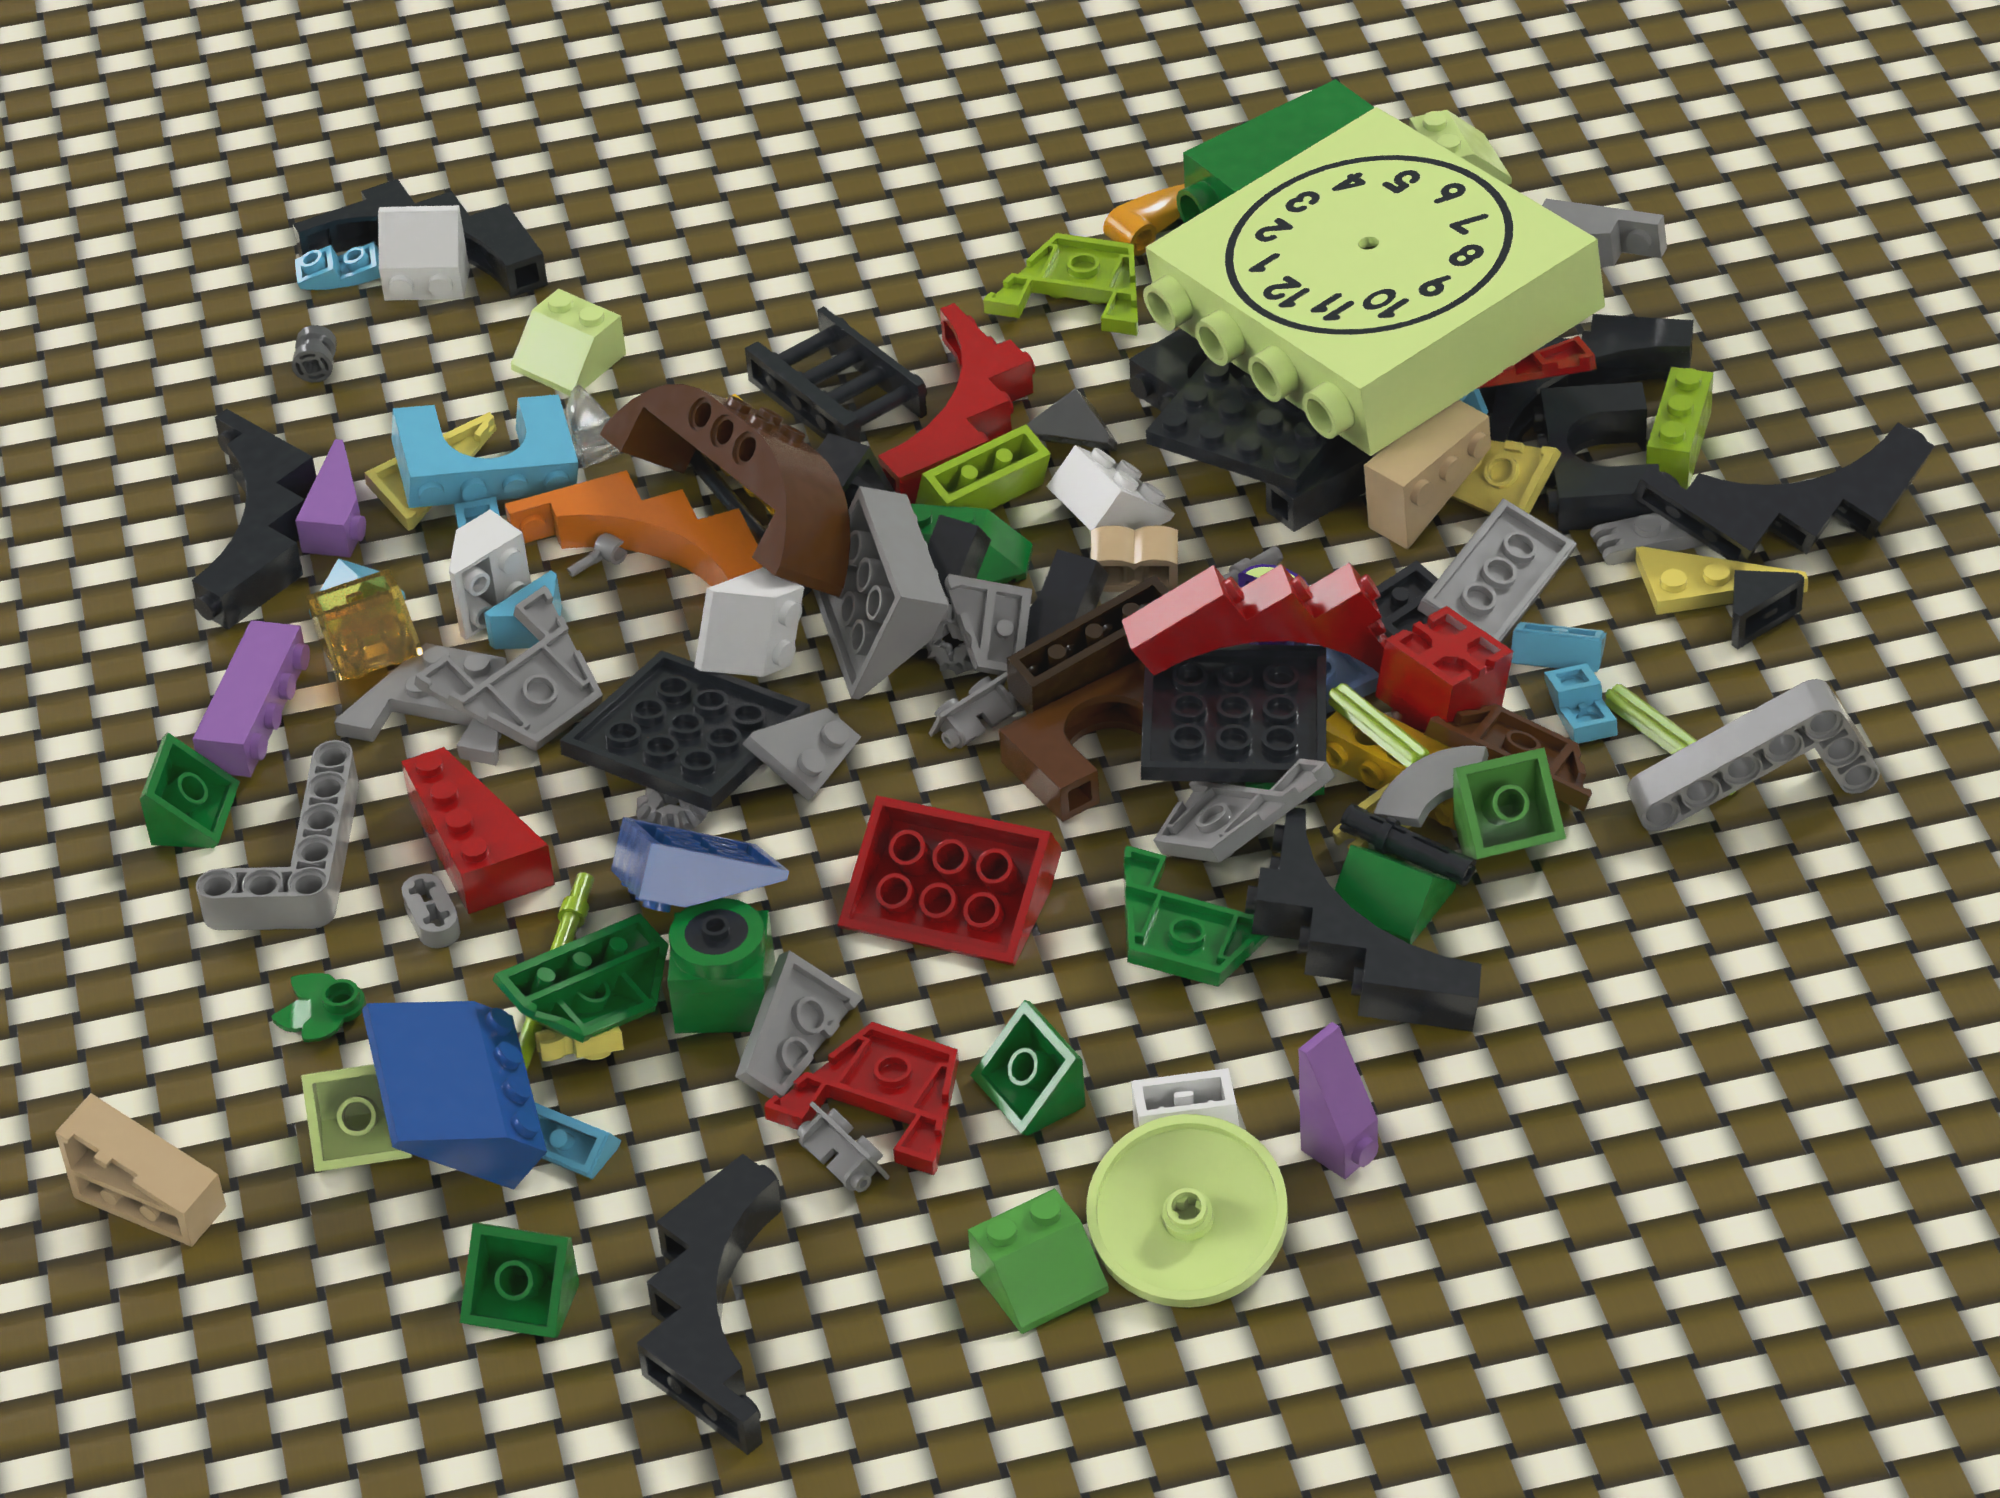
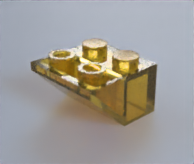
[306,569,423,682]

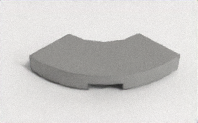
[1374,746,1489,828]

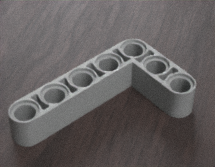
[1627,679,1880,831]
[196,740,359,930]

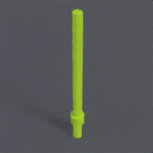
[519,872,594,1071]

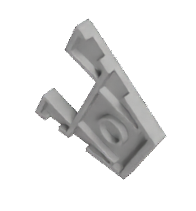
[414,585,603,752]
[334,643,507,766]
[1153,759,1335,863]

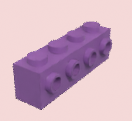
[193,620,310,777]

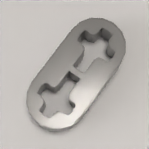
[401,873,461,948]

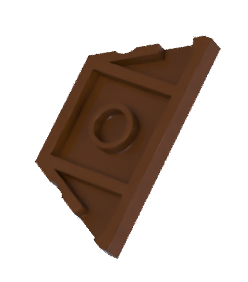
[1424,704,1592,812]

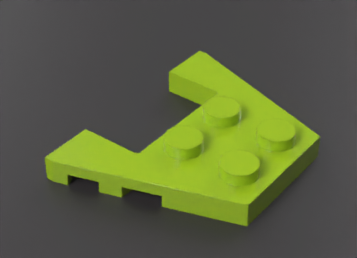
[983,233,1139,336]

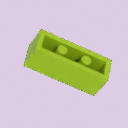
[1646,367,1713,490]
[915,424,1051,510]

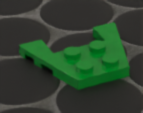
[1123,845,1270,987]

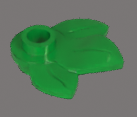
[271,973,366,1042]

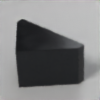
[1731,570,1804,650]

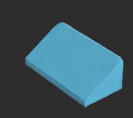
[1511,622,1607,672]
[535,1103,622,1180]

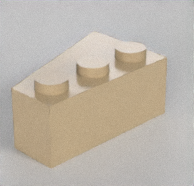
[1364,400,1491,550]
[55,1093,226,1247]

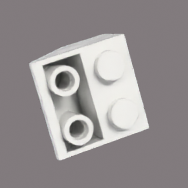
[1046,445,1175,531]
[449,509,531,640]
[1131,1068,1239,1128]

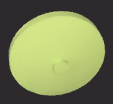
[1086,1114,1288,1307]

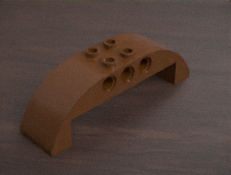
[600,384,851,597]

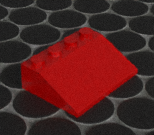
[837,795,1062,966]

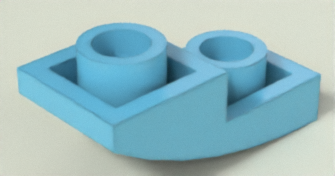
[295,241,380,290]

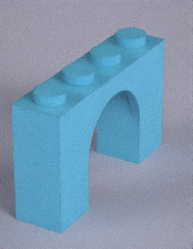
[391,394,579,508]

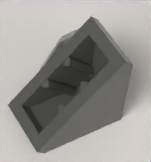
[1027,388,1117,451]

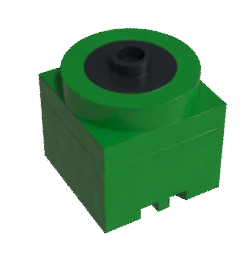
[667,898,775,1034]

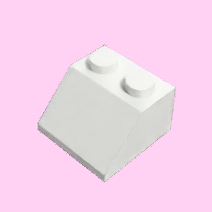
[378,205,470,301]
[694,567,804,677]

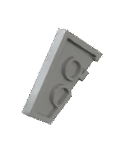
[735,950,863,1098]

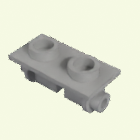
[928,671,1021,749]
[797,1101,890,1192]

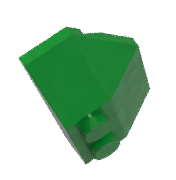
[911,504,1033,584]
[493,913,669,1043]

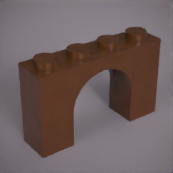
[999,659,1145,822]

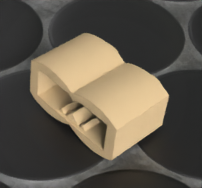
[1090,525,1178,592]

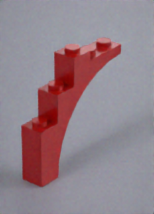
[878,303,1035,504]
[1122,562,1393,675]

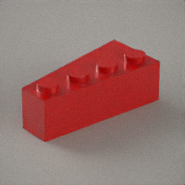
[401,747,555,914]

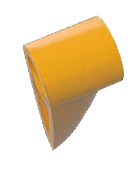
[1103,184,1185,256]

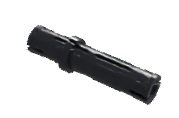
[1339,803,1477,887]

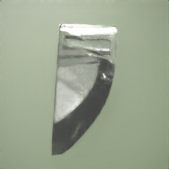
[565,384,623,468]

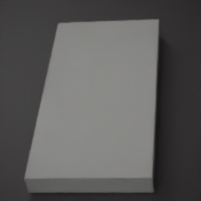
[1417,498,1577,643]

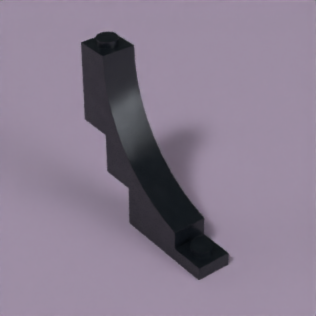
[192,409,317,630]
[1633,422,1935,563]
[637,1154,781,1455]

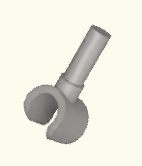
[567,533,627,577]

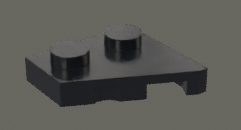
[1375,560,1438,637]

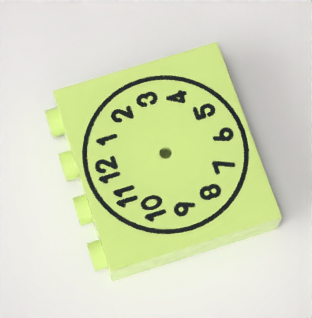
[1143,107,1605,456]

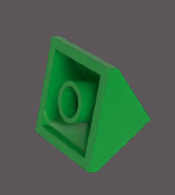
[140,733,240,848]
[1334,845,1456,945]
[970,1000,1086,1136]
[459,1222,580,1338]

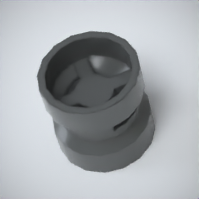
[292,325,337,382]

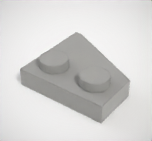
[945,574,1032,675]
[743,708,861,801]

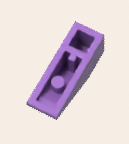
[295,439,366,558]
[1298,1022,1379,1179]

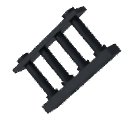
[745,306,927,443]

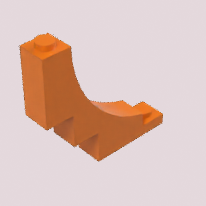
[505,470,763,586]

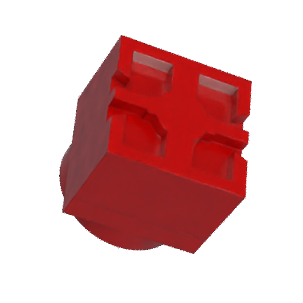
[1375,606,1514,733]

